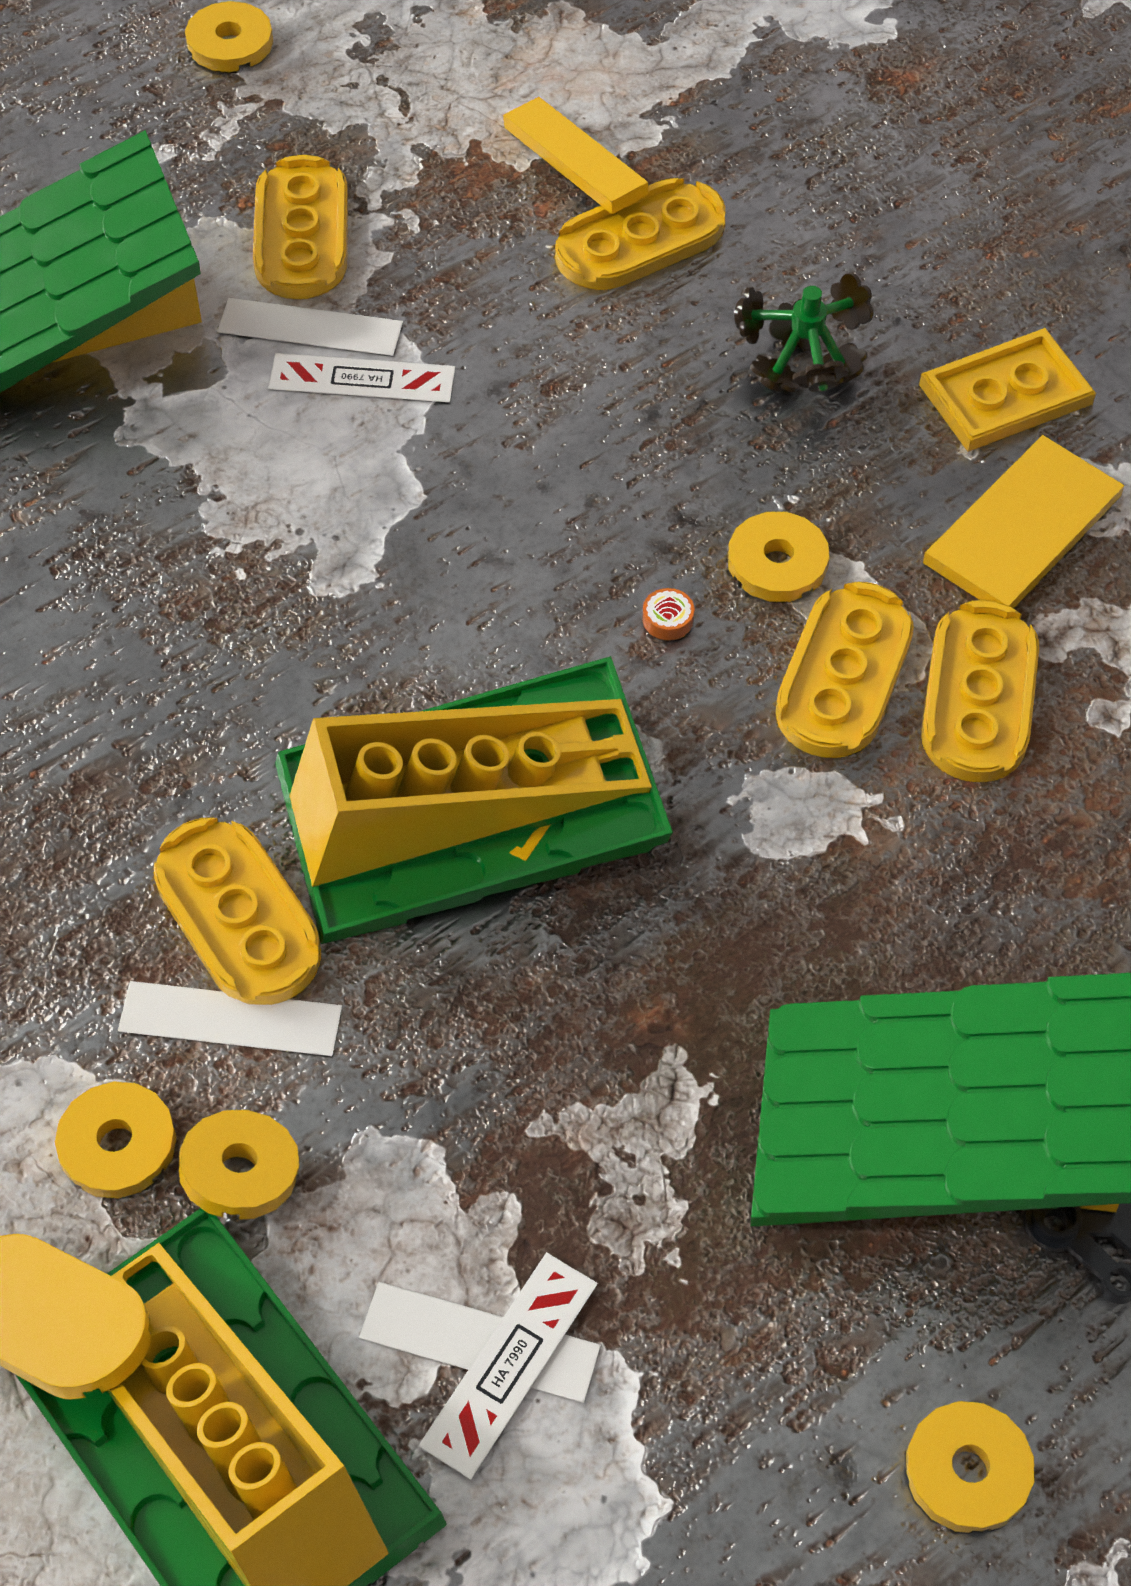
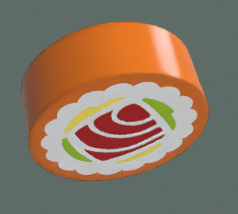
[642,588,695,640]

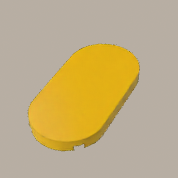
[253,155,348,299]
[555,178,726,290]
[776,582,914,758]
[921,600,1039,782]
[153,818,321,1005]
[0,1234,151,1399]

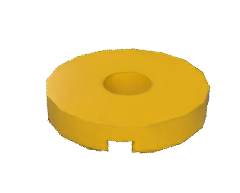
[185,1,273,72]
[728,512,830,602]
[55,1081,177,1199]
[179,1110,300,1220]
[905,1401,1034,1533]

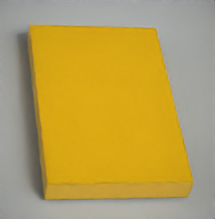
[919,328,1096,452]

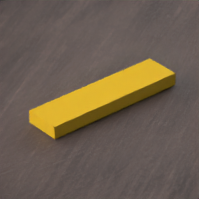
[503,97,649,214]

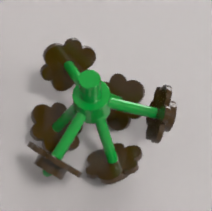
[734,273,874,392]

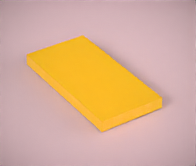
[923,435,1125,609]

